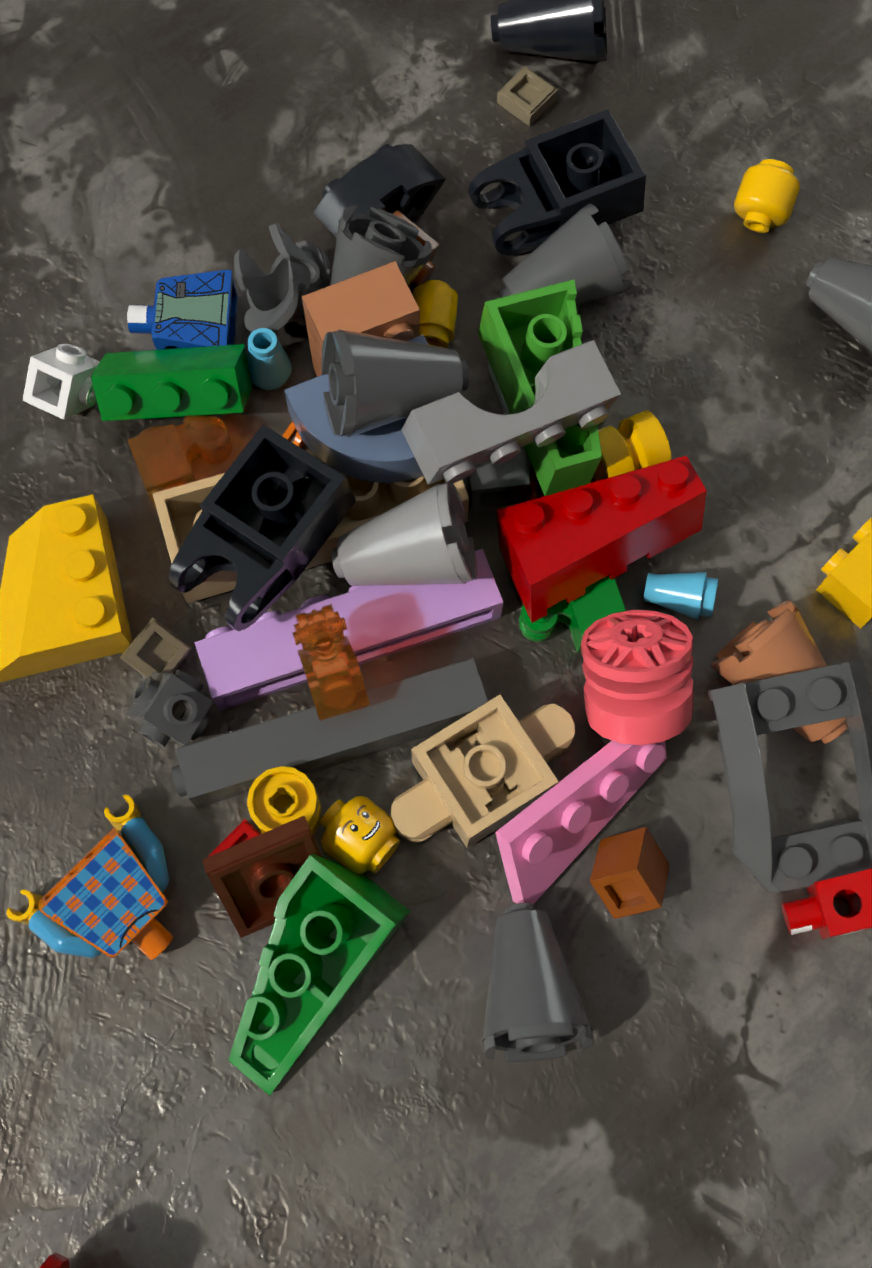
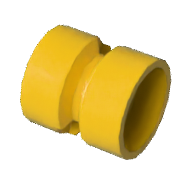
[593,410,671,482]
[247,766,322,835]

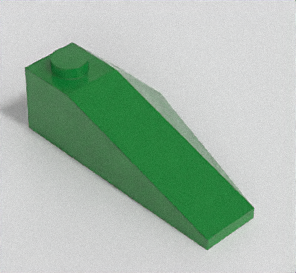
[228,854,411,1096]

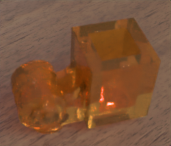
[127,415,232,509]
[292,604,370,721]

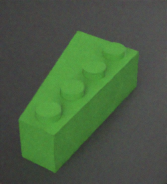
[478,279,602,496]

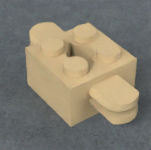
[391,694,575,848]

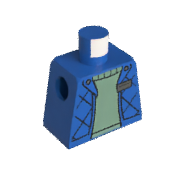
[127,270,238,350]

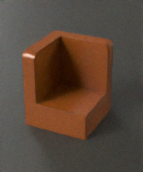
[590,827,669,919]

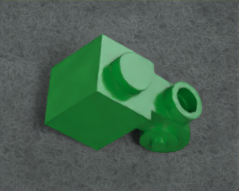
[519,576,626,653]

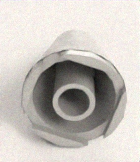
[331,483,478,586]

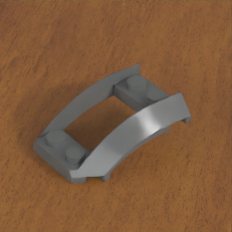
[708,659,872,893]

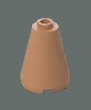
[711,600,848,744]

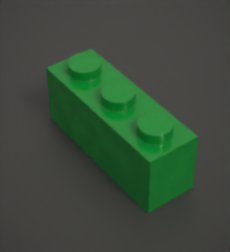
[91,344,252,421]

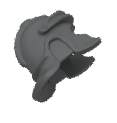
[234,223,331,333]

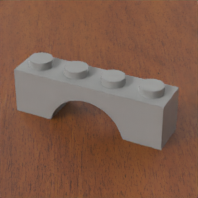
[401,340,621,485]

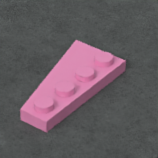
[495,741,667,904]

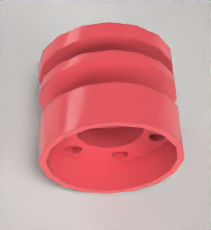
[581,610,694,745]

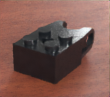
[468,109,646,256]
[169,424,356,631]

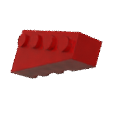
[497,455,707,623]

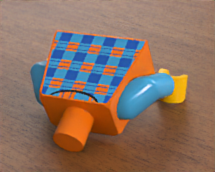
[6,795,173,960]

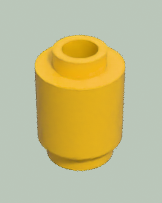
[413,280,458,348]

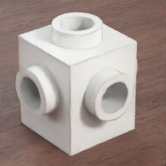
[22,344,100,420]

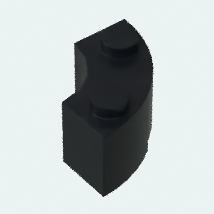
[313,144,446,238]

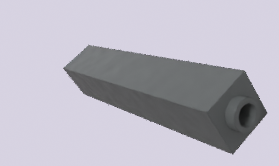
[171,658,488,808]

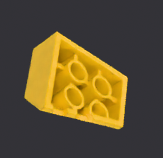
[0,494,132,683]

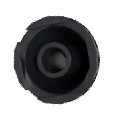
[491,0,607,62]

